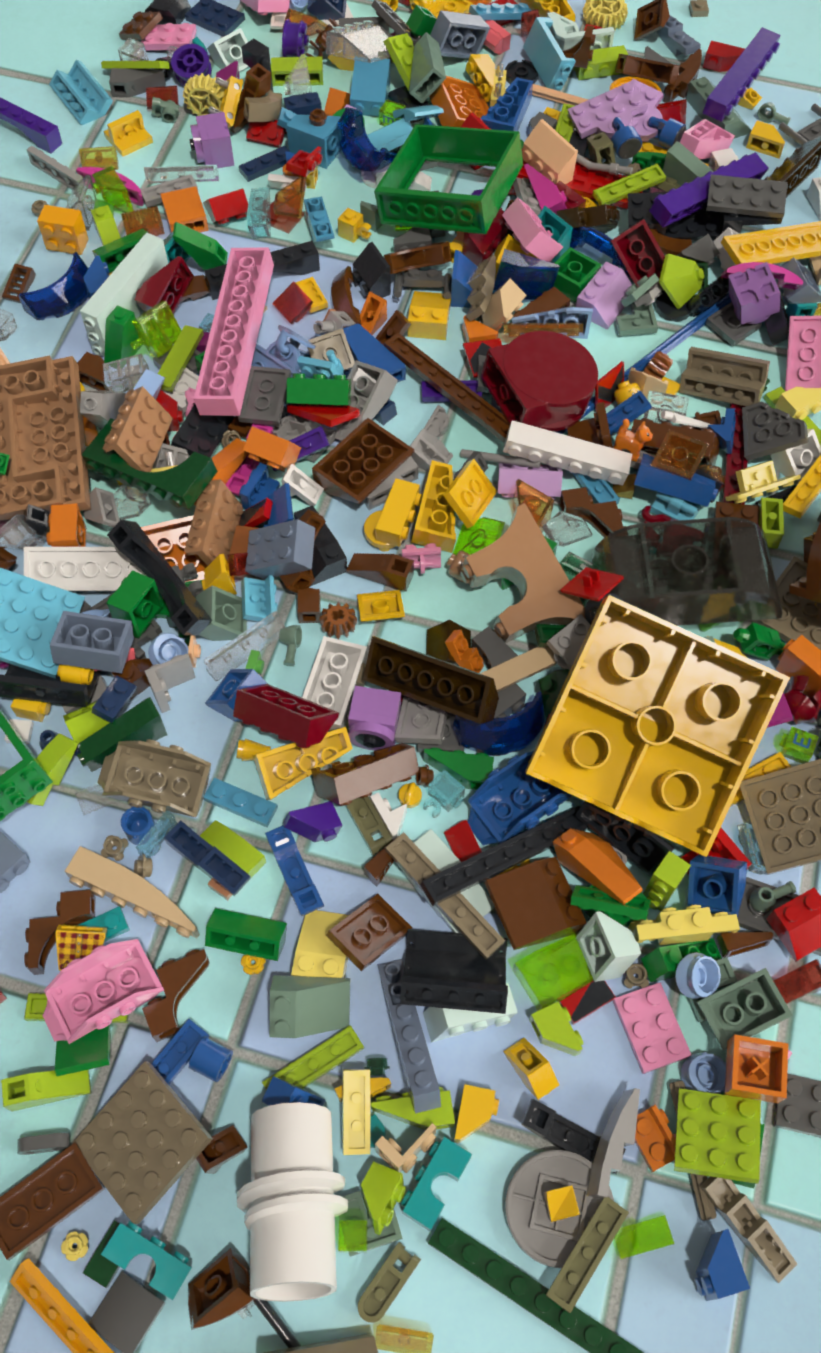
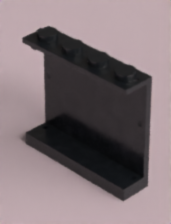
[0,664,102,707]
[400,929,508,1014]

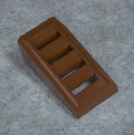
[2,264,36,303]
[364,836,399,887]
[715,932,774,958]

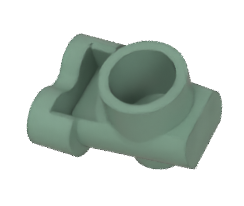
[151,97,179,123]

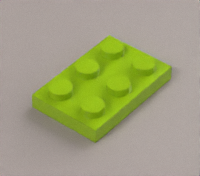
[383,33,414,91]

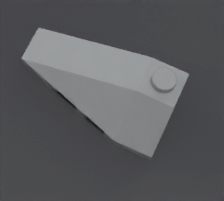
[335,360,398,441]

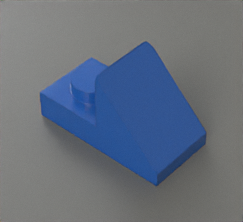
[708,408,736,454]

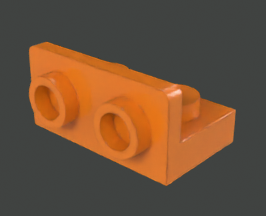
[635,1105,676,1173]

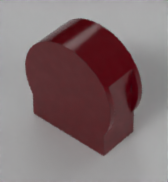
[480,331,598,431]

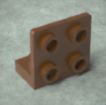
[567,402,613,448]

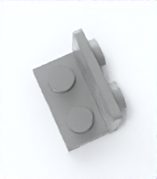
[145,654,195,713]

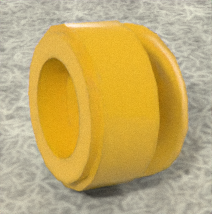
[398,782,422,808]

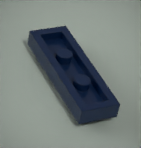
[239,146,290,182]

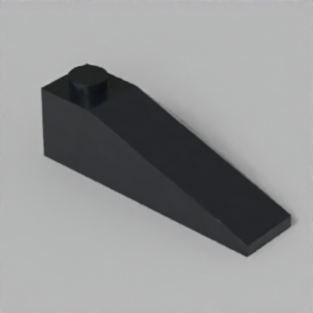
[294,505,347,587]
[575,801,674,877]

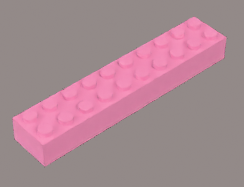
[193,247,274,416]

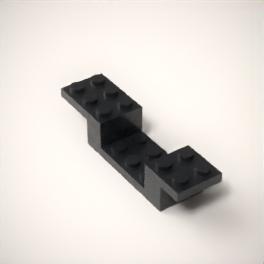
[627,192,782,241]

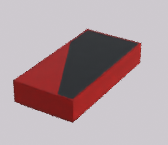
[239,498,273,527]
[559,980,616,1025]

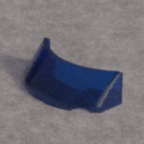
[338,107,397,172]
[569,227,630,278]
[18,252,89,320]
[452,691,545,755]

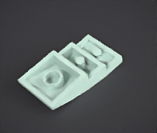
[397,829,495,934]

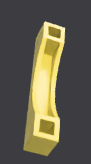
[775,387,821,420]

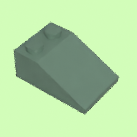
[697,968,792,1050]
[269,975,350,1038]

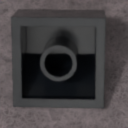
[352,242,391,298]

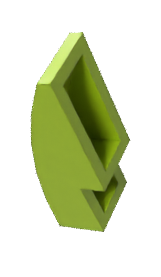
[27,733,79,806]
[200,820,266,878]

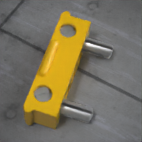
[208,76,243,129]

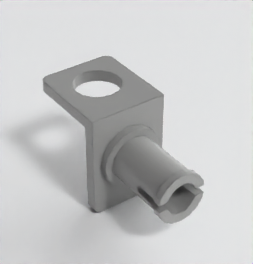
[313,311,356,334]

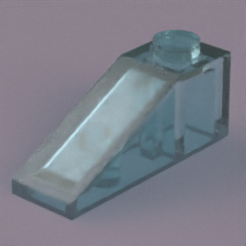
[247,187,271,239]

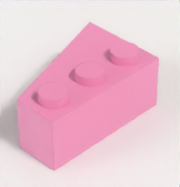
[680,119,735,159]

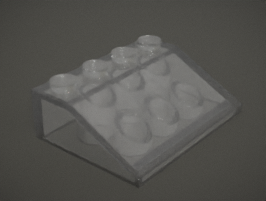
[326,20,393,63]

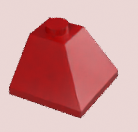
[656,99,687,124]

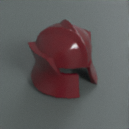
[784,675,821,724]

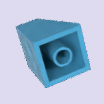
[350,56,390,117]
[286,114,344,169]

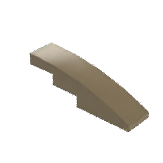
[466,254,496,322]
[700,1176,797,1283]

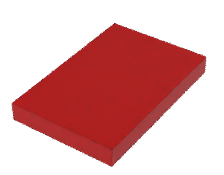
[287,403,360,427]

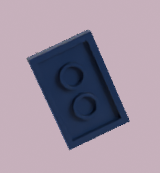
[185,0,245,37]

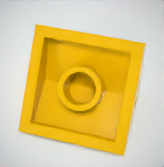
[357,590,405,622]

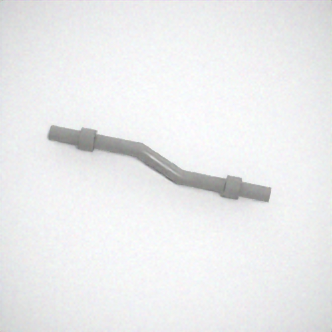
[576,153,633,175]

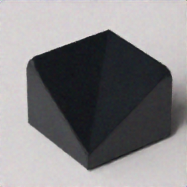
[23,504,50,536]

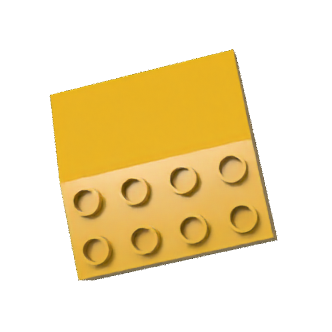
[525,595,790,857]

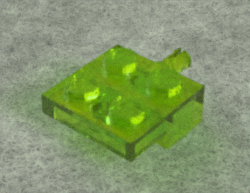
[130,301,182,358]

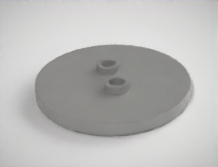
[505,1150,614,1268]

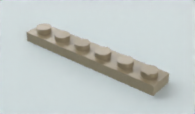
[385,832,505,959]

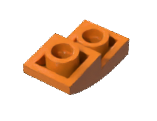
[445,630,484,673]

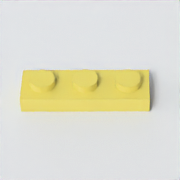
[342,1069,370,1155]

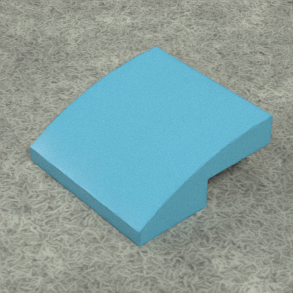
[392,105,444,121]

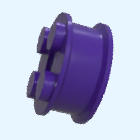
[282,19,309,57]
[171,44,212,86]

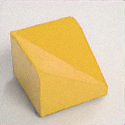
[544,1185,580,1222]

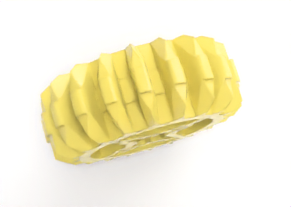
[583,0,628,31]
[183,73,225,116]

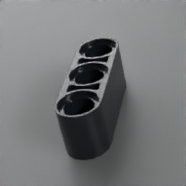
[688,276,729,315]
[765,295,790,345]

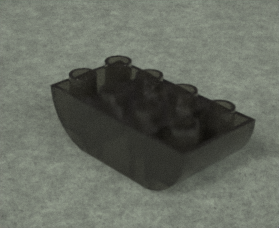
[591,517,782,626]

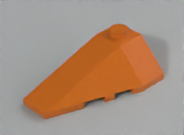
[193,438,249,506]
[552,828,642,905]

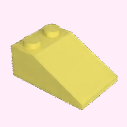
[291,910,349,978]

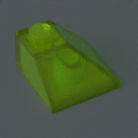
[92,166,136,218]
[453,517,505,555]

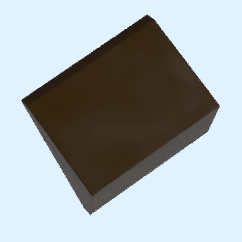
[426,619,471,666]

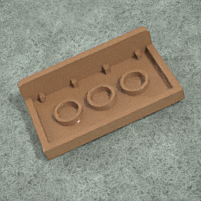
[103,386,173,472]
[184,479,243,566]

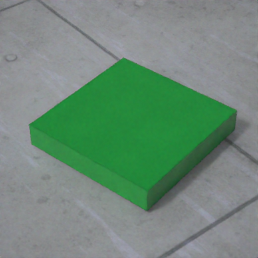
[54,1025,111,1076]

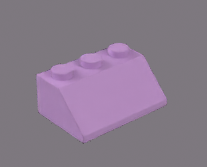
[576,262,632,330]
[497,463,563,500]

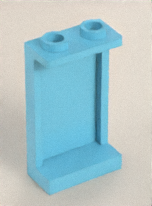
[523,17,576,90]

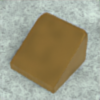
[612,474,636,499]

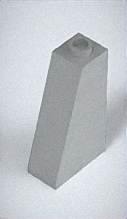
[80,390,126,430]

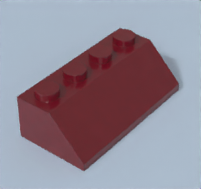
[233,684,339,748]

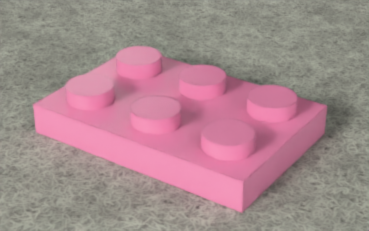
[140,23,197,51]
[613,982,692,1074]

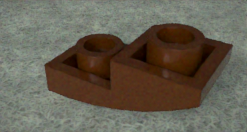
[180,275,210,302]

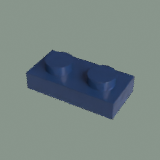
[91,675,137,723]

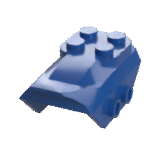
[468,751,573,846]

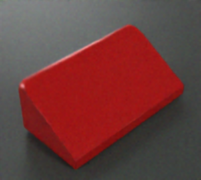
[444,820,482,862]

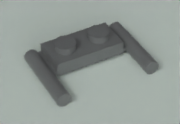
[778,103,821,146]
[394,269,452,299]

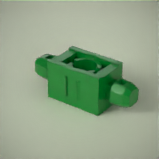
[733,622,786,661]

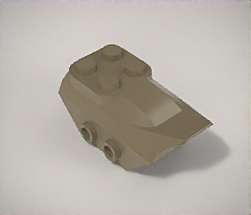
[97,739,211,817]

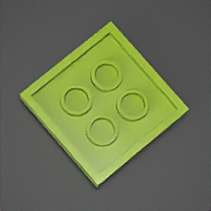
[674,1088,761,1184]

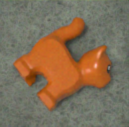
[613,419,653,462]

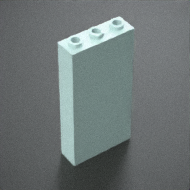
[80,233,168,357]

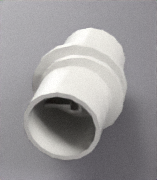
[237,1102,348,1302]

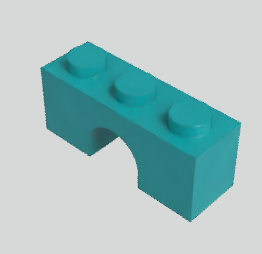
[401,1137,472,1232]
[101,1221,191,1300]

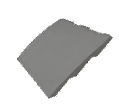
[272,414,336,462]

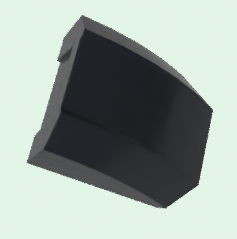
[145,0,191,25]

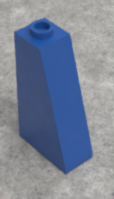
[343,323,406,383]
[634,453,718,507]

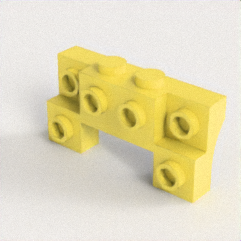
[628,905,740,945]

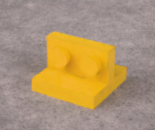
[104,110,153,157]

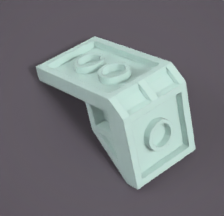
[547,12,615,51]

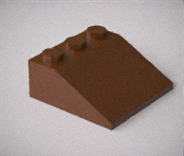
[484,857,587,950]

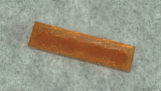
[504,323,583,337]

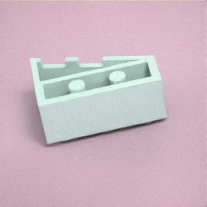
[423,983,518,1043]

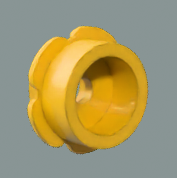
[241,955,266,975]

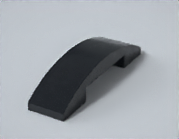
[521,1099,626,1174]

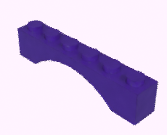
[0,97,63,154]

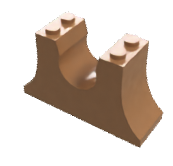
[460,503,585,643]

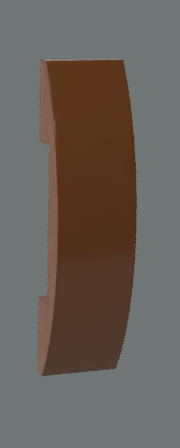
[331,266,362,328]

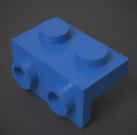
[239,462,280,509]

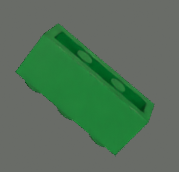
[92,228,150,272]
[287,373,351,405]
[205,908,287,961]

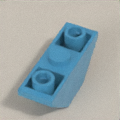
[304,196,335,243]

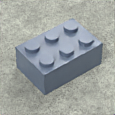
[430,10,490,59]
[245,519,315,579]
[50,611,134,673]

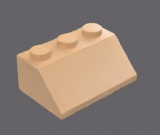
[522,119,578,184]

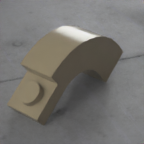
[244,90,282,122]

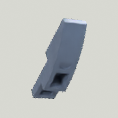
[656,15,701,56]

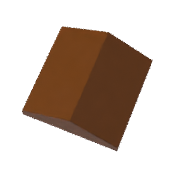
[634,0,670,41]

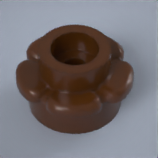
[309,109,327,126]
[416,764,434,788]

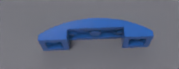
[265,825,324,917]

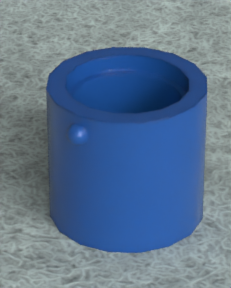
[121,807,157,846]
[188,1037,233,1083]

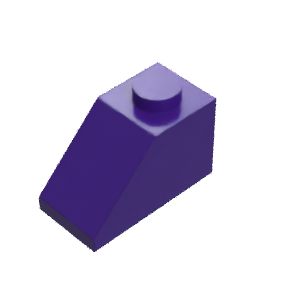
[283,801,343,842]

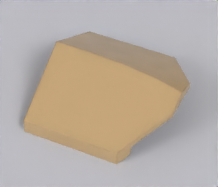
[628,367,669,403]

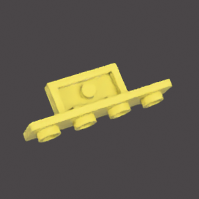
[725,460,801,504]

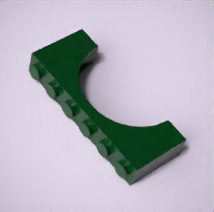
[82,418,218,510]

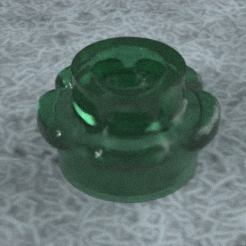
[364,1058,390,1076]

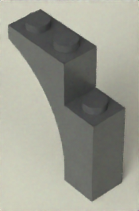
[393,190,446,252]
[471,626,526,730]

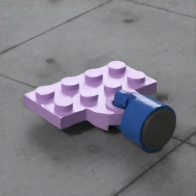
[595,79,686,149]
[568,80,648,159]

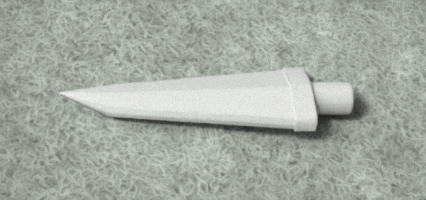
[661,410,712,429]

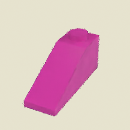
[524,164,568,214]

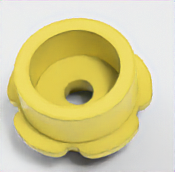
[61,1231,88,1261]

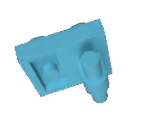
[297,350,344,378]
[650,492,703,525]

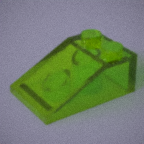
[513,933,594,1011]

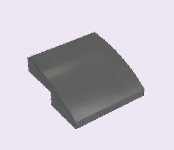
[88,1271,166,1353]

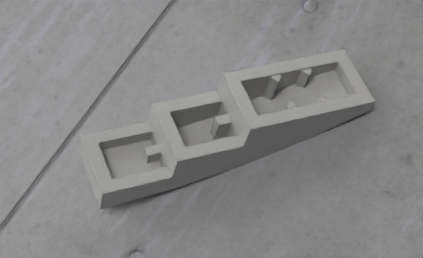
[587,1088,640,1198]

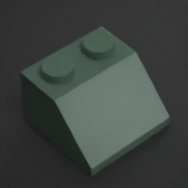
[196,585,247,641]

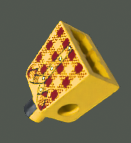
[56,925,107,971]

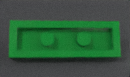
[571,885,651,920]

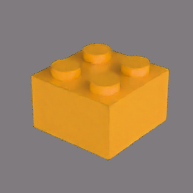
[37,205,89,255]

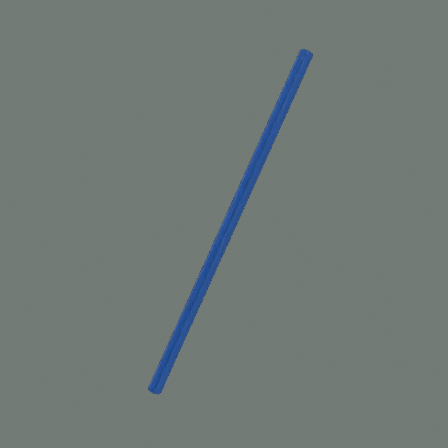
[516,292,732,457]

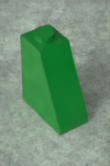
[104,305,142,372]

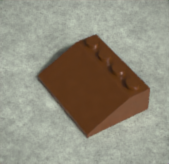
[312,418,415,504]

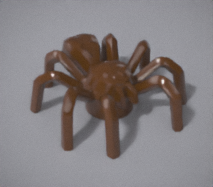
[306,18,341,59]

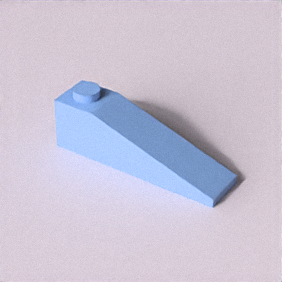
[511,307,593,339]

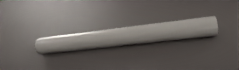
[460,449,541,468]

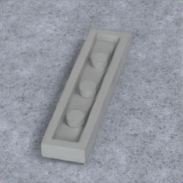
[26,146,87,196]

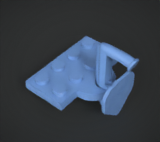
[251,325,324,415]

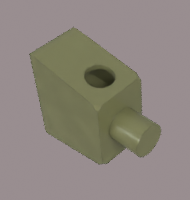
[587,132,616,164]

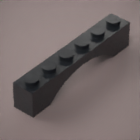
[204,240,320,300]
[107,519,213,635]

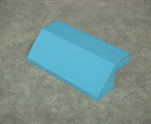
[49,59,113,125]
[341,117,413,168]

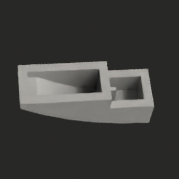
[366,456,419,510]

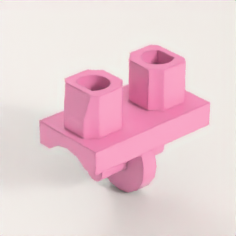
[402,543,441,574]

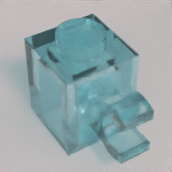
[423,770,465,818]

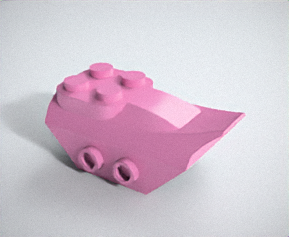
[42,939,164,1044]

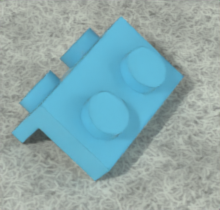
[241,575,277,623]

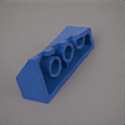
[481,77,533,131]

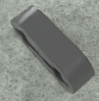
[17,1133,69,1155]

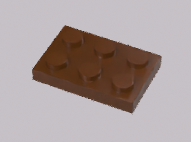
[326,894,413,972]

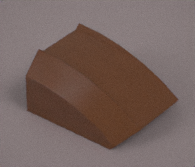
[188,1248,256,1330]

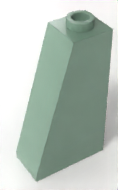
[409,32,446,103]
[663,141,714,185]

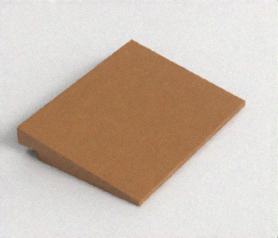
[0,355,91,520]

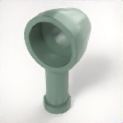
[758,102,791,125]
[279,625,302,666]
[749,881,796,913]

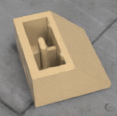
[482,279,526,331]

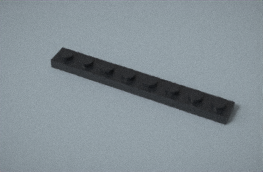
[420,806,589,906]

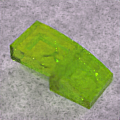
[614,1215,675,1259]

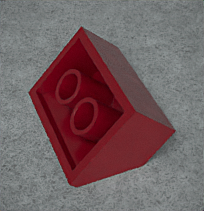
[463,207,510,267]
[610,219,665,285]

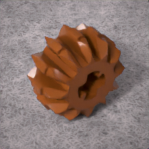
[643,351,673,380]
[319,601,357,640]

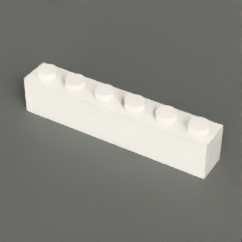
[503,420,632,486]

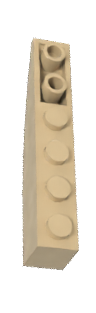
[65,846,200,938]

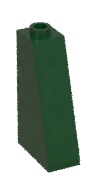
[77,697,167,772]

